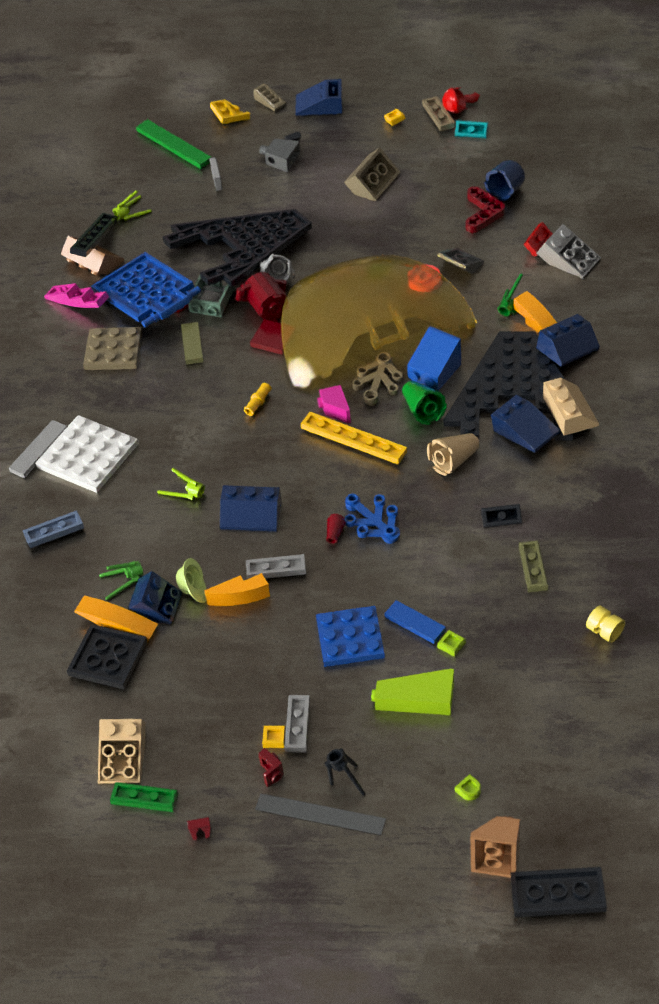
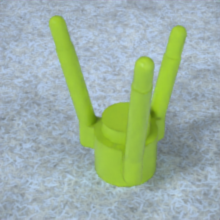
[113,190,152,221]
[157,468,205,500]

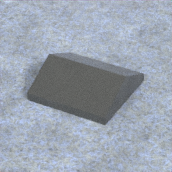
[437,248,484,274]

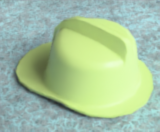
[176,558,206,603]

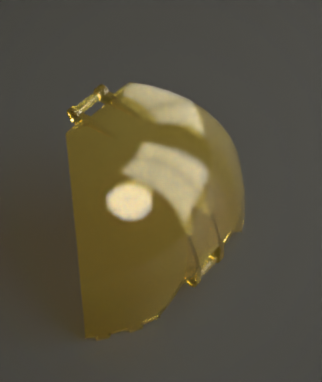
[281,255,477,388]

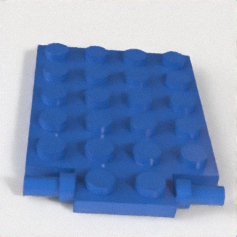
[91,252,201,327]

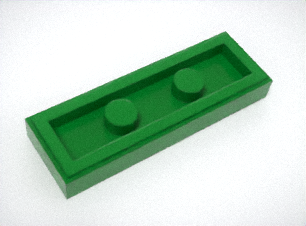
[110,782,178,812]

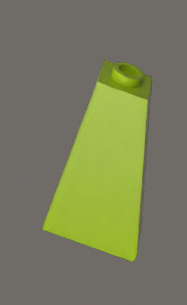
[371,669,454,715]

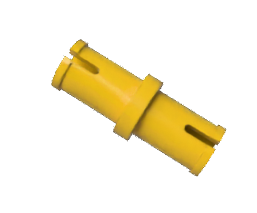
[243,383,272,416]

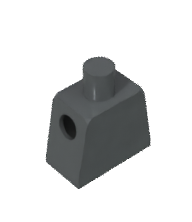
[259,139,300,172]

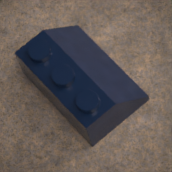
[536,314,600,367]
[220,485,282,532]

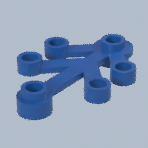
[344,494,400,543]

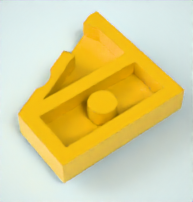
[210,99,250,124]

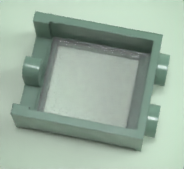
[188,276,235,317]

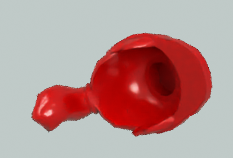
[442,87,480,114]

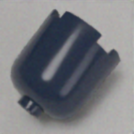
[484,160,525,201]

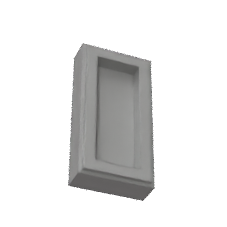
[210,157,222,191]

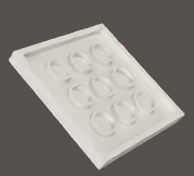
[36,415,139,493]

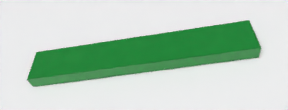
[136,119,212,169]

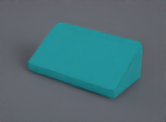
[455,121,489,138]

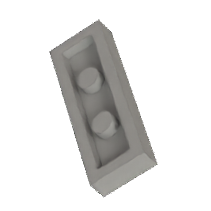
[246,554,306,579]
[284,695,310,753]

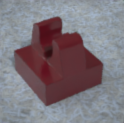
[187,817,211,840]

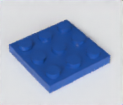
[316,606,385,667]

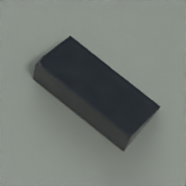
[481,504,522,528]

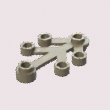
[353,352,403,406]

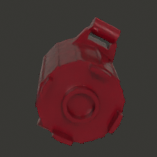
[236,272,291,322]

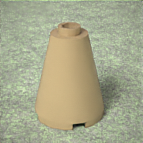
[427,433,479,475]

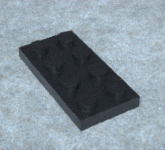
[510,867,607,917]

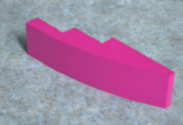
[44,283,109,308]

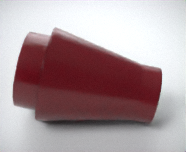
[326,514,346,544]

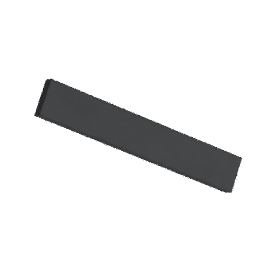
[70,213,118,257]

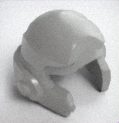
[259,254,296,286]

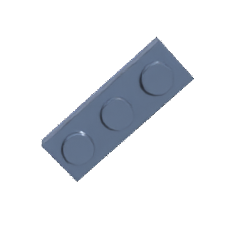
[23,510,84,548]

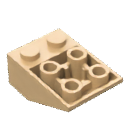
[98,719,146,784]

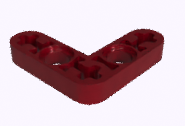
[465,186,505,233]

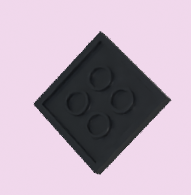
[67,624,147,689]

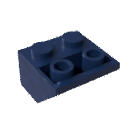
[128,571,182,624]

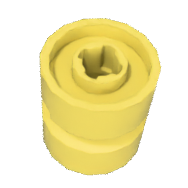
[586,605,625,643]

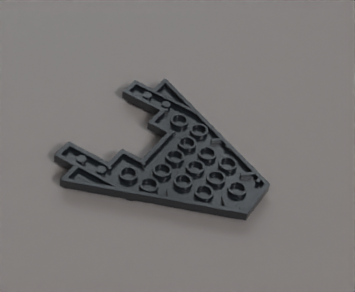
[163,209,312,287]
[443,331,573,441]

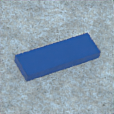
[384,600,446,644]

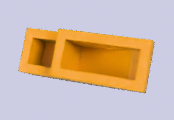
[514,291,557,333]
[204,573,270,606]

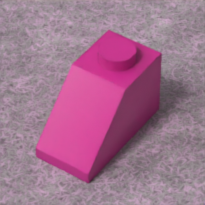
[317,385,351,423]

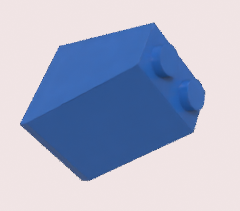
[407,326,461,391]

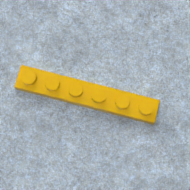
[301,412,407,465]

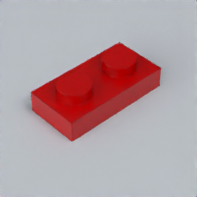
[523,222,553,257]

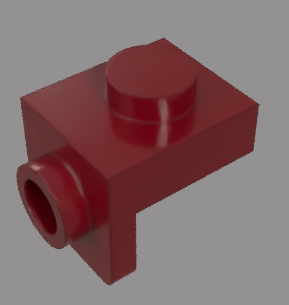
[258,748,284,787]

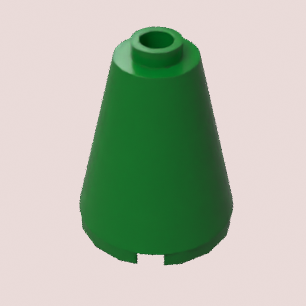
[402,381,447,425]

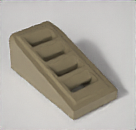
[254,83,286,112]

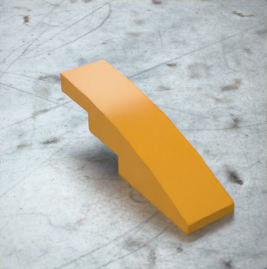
[74,595,158,643]

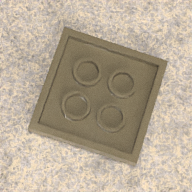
[83,327,142,370]

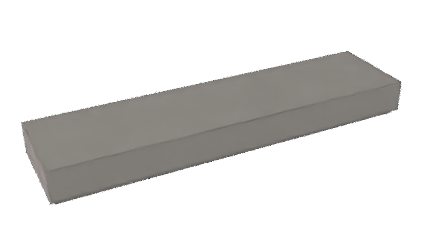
[9,420,67,478]

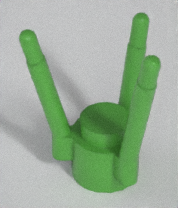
[99,561,143,600]

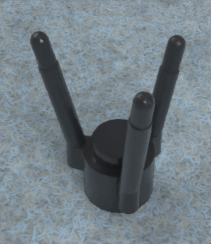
[324,748,365,795]

